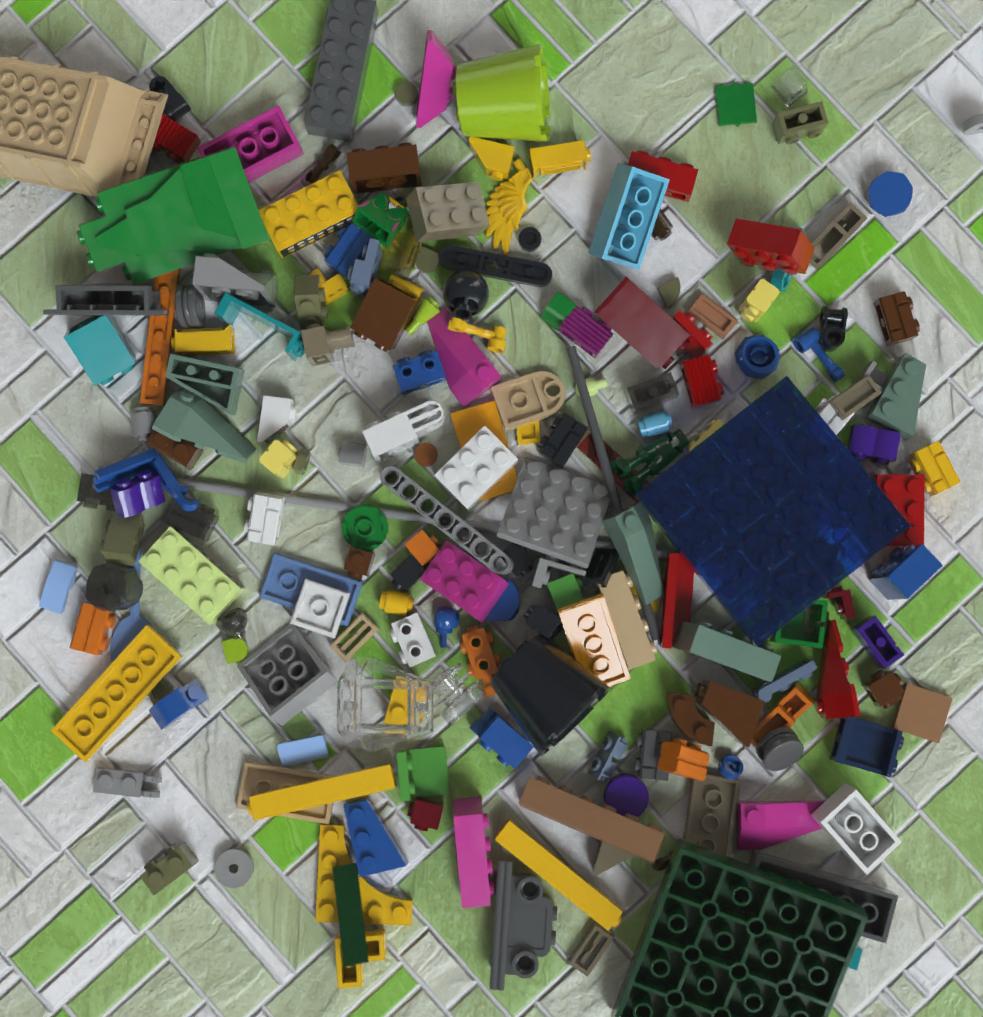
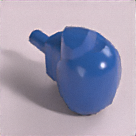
[434,606,460,648]

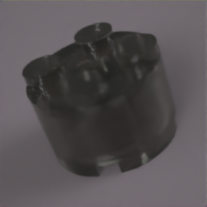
[85,563,143,611]

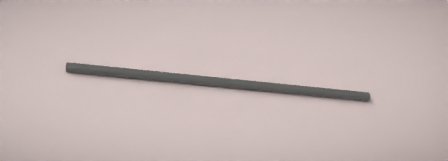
[566,346,661,641]

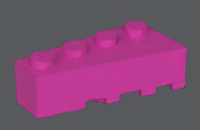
[453,796,495,908]

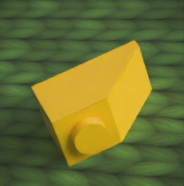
[469,137,515,181]

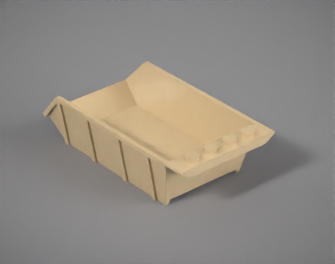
[0,56,168,197]

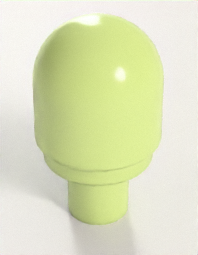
[575,377,608,397]

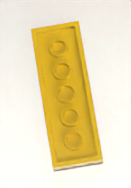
[51,625,183,763]

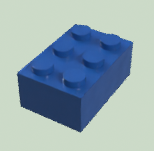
[868,544,943,600]

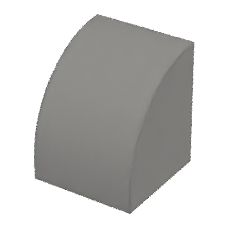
[338,441,368,468]

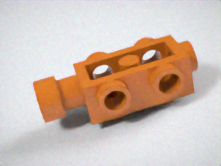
[459,625,501,697]

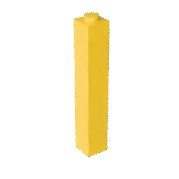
[247,762,397,821]
[494,818,623,931]

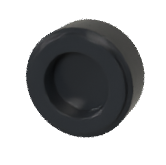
[519,227,542,252]

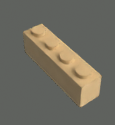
[597,570,657,670]

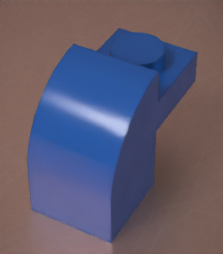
[148,679,209,730]

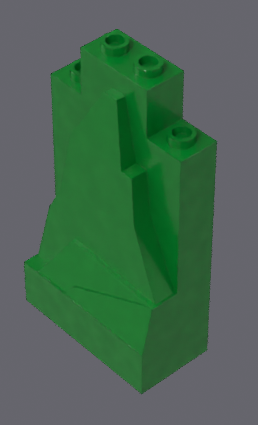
[76,146,269,284]

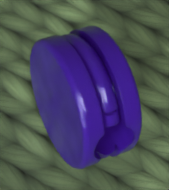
[603,774,649,817]

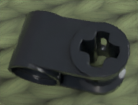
[149,76,192,121]
[819,305,848,352]

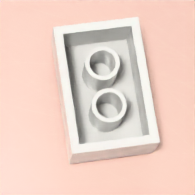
[434,426,518,511]
[811,783,901,875]

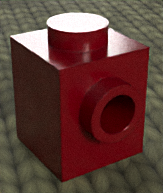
[407,797,444,831]

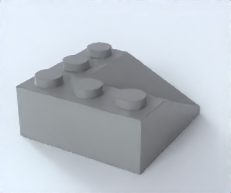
[193,254,278,307]

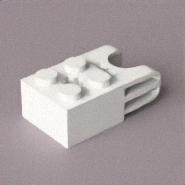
[362,401,445,462]

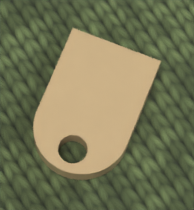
[491,371,565,432]

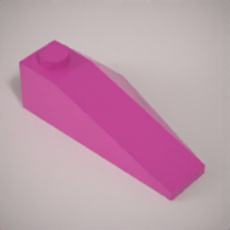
[427,308,501,408]

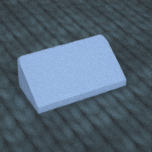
[276,734,329,767]

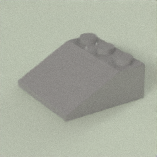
[237,624,338,726]

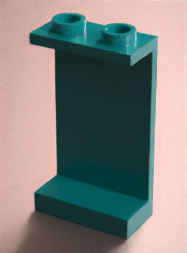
[214,293,305,362]

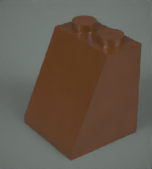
[694,679,765,747]

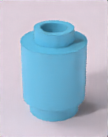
[637,409,673,438]

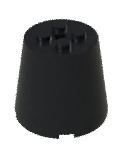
[490,634,611,756]

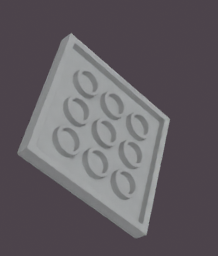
[497,457,610,569]

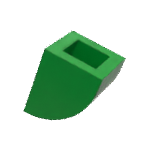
[540,291,576,331]

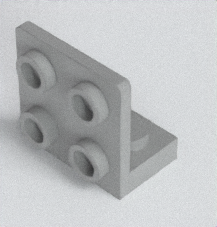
[530,555,586,588]

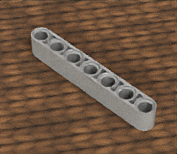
[380,466,514,575]

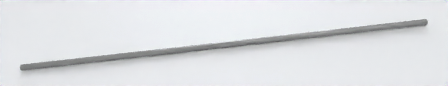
[98,466,722,567]

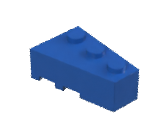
[343,797,408,877]

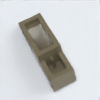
[810,202,868,270]

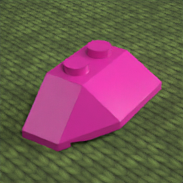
[416,30,457,128]

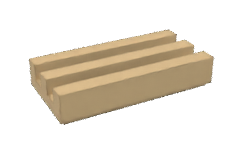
[329,612,379,662]

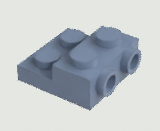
[348,238,383,298]

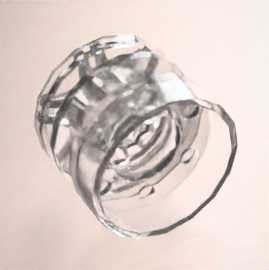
[423,662,487,726]

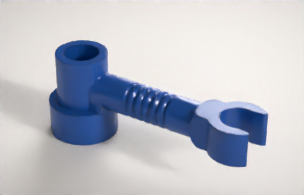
[792,327,845,383]

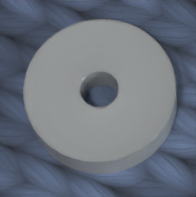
[961,113,983,135]
[214,848,254,888]

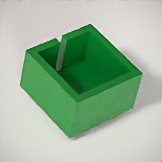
[769,594,828,648]

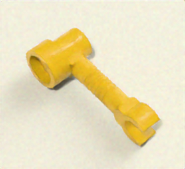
[448,317,507,353]

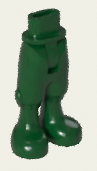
[610,429,689,497]

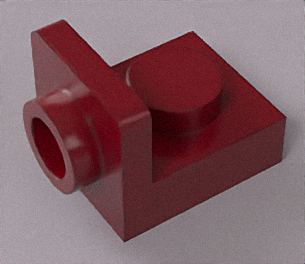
[822,586,856,619]

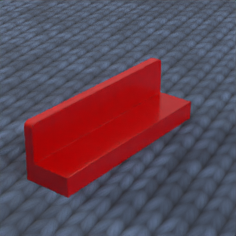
[660,553,695,649]

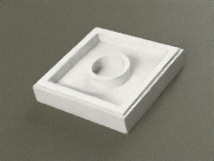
[290,579,350,638]

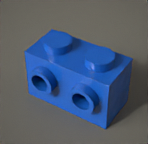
[393,350,447,395]

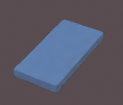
[259,553,363,626]

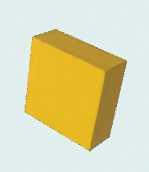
[516,420,541,446]

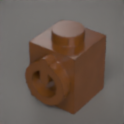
[862,670,905,709]

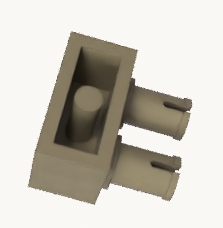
[301,324,355,367]

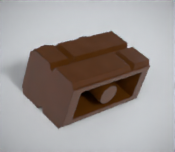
[874,291,920,346]
[147,430,203,470]

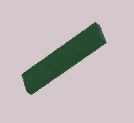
[333,863,369,967]

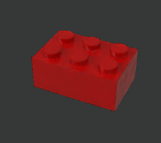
[727,218,815,275]
[869,475,925,546]

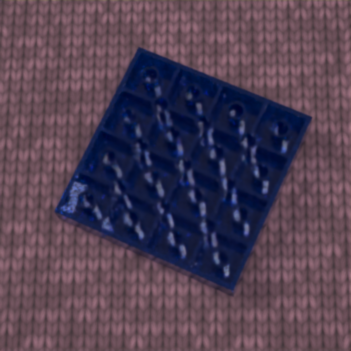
[635,376,911,647]

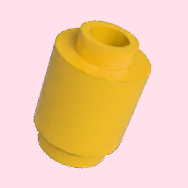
[379,589,415,616]

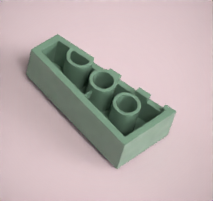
[672,620,781,683]

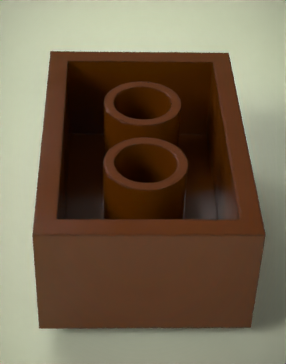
[346,143,422,194]

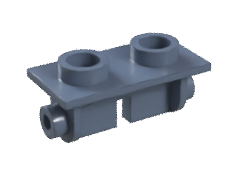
[588,730,628,783]

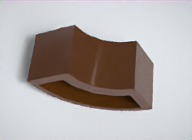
[666,691,715,747]

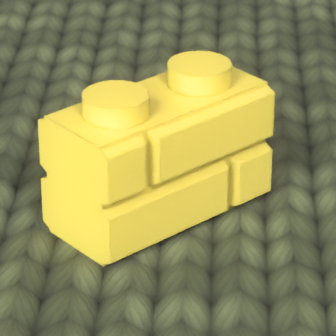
[738,279,780,323]
[259,439,298,479]

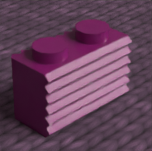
[559,306,613,359]

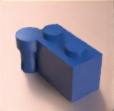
[469,707,533,768]

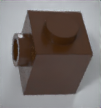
[344,547,375,579]

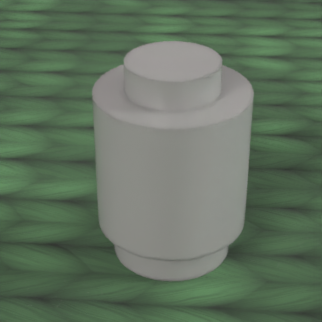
[131,407,155,442]

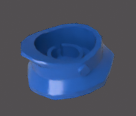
[868,171,913,217]
[735,334,780,379]
[486,578,520,622]

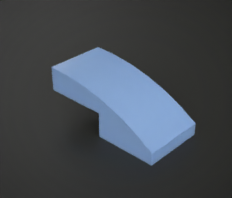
[39,559,78,614]

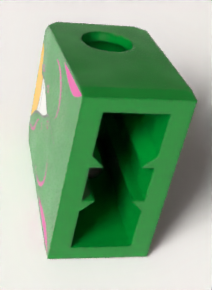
[352,193,409,248]

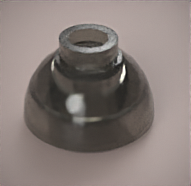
[215,608,248,639]

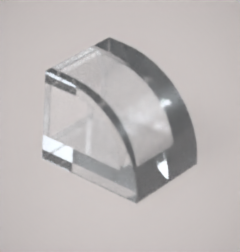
[772,65,807,107]

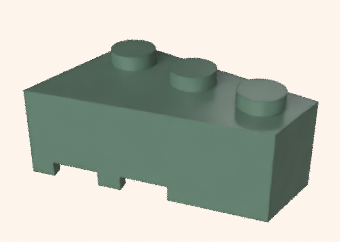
[865,353,926,440]
[165,354,245,416]

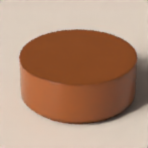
[414,443,438,467]

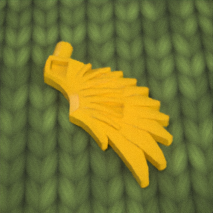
[485,159,533,256]

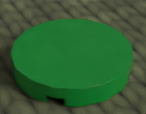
[342,504,389,551]

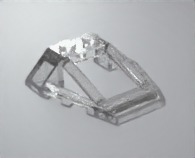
[337,657,433,753]

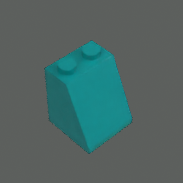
[64,315,137,386]

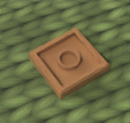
[892,683,953,743]

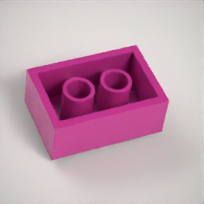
[420,540,509,623]

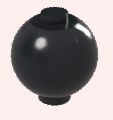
[443,270,489,320]

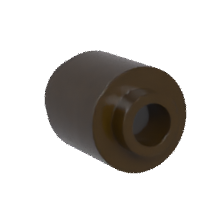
[651,208,673,241]

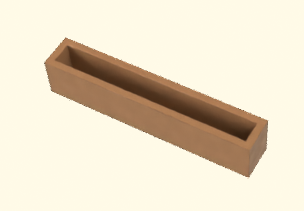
[519,776,665,864]

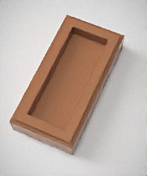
[687,293,738,340]

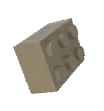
[406,182,490,242]

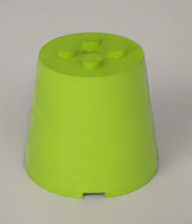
[453,44,550,142]

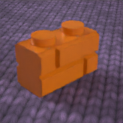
[69,602,116,655]
[657,738,710,781]

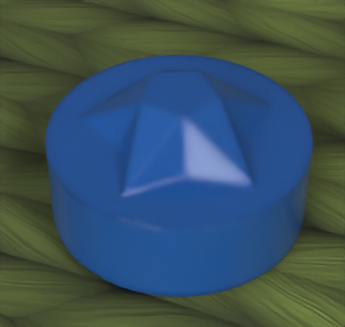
[718,754,744,780]

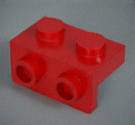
[673,310,713,358]

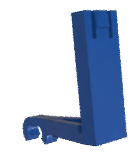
[93,448,200,511]

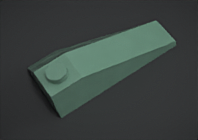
[602,501,665,606]

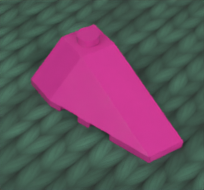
[736,801,825,850]

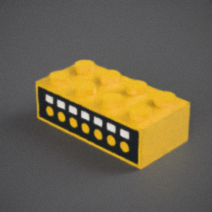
[258,170,359,259]

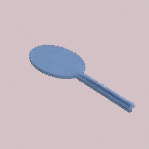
[110,546,153,662]

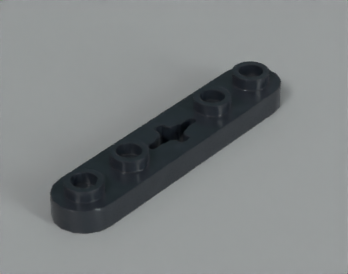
[439,245,552,287]

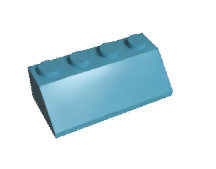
[588,163,670,270]

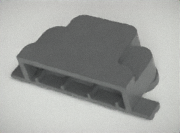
[43,284,168,316]
[489,860,557,990]

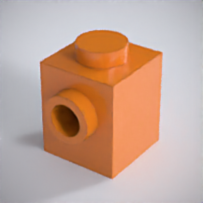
[404,529,441,567]

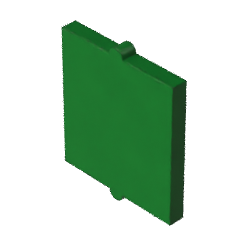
[715,82,757,127]

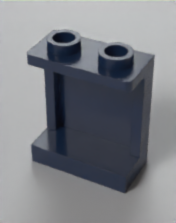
[830,717,904,778]

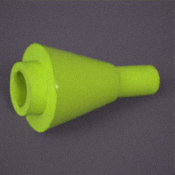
[405,296,441,336]

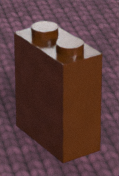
[350,277,420,351]

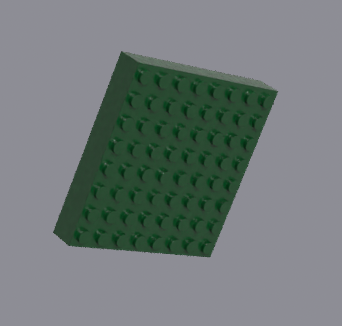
[611,838,868,1017]

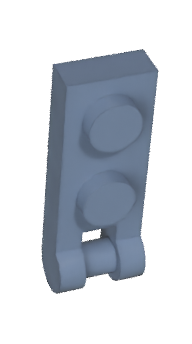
[752,658,818,702]

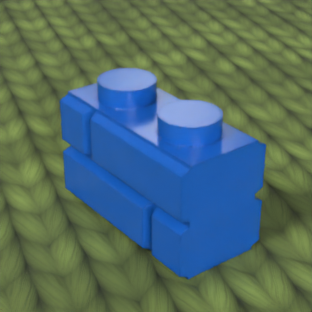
[324,223,374,280]

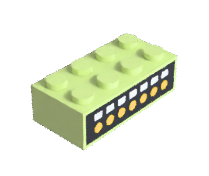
[138,526,245,624]

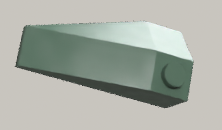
[152,388,256,463]

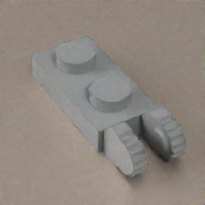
[93,767,162,798]

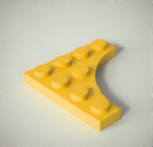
[315,823,413,926]

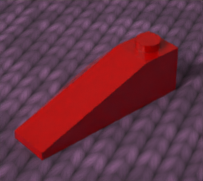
[815,620,861,719]

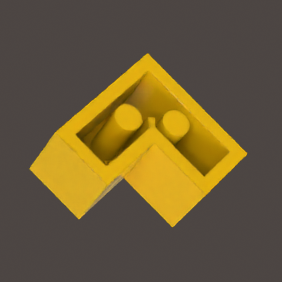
[335,929,387,989]

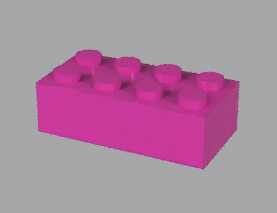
[196,105,304,183]

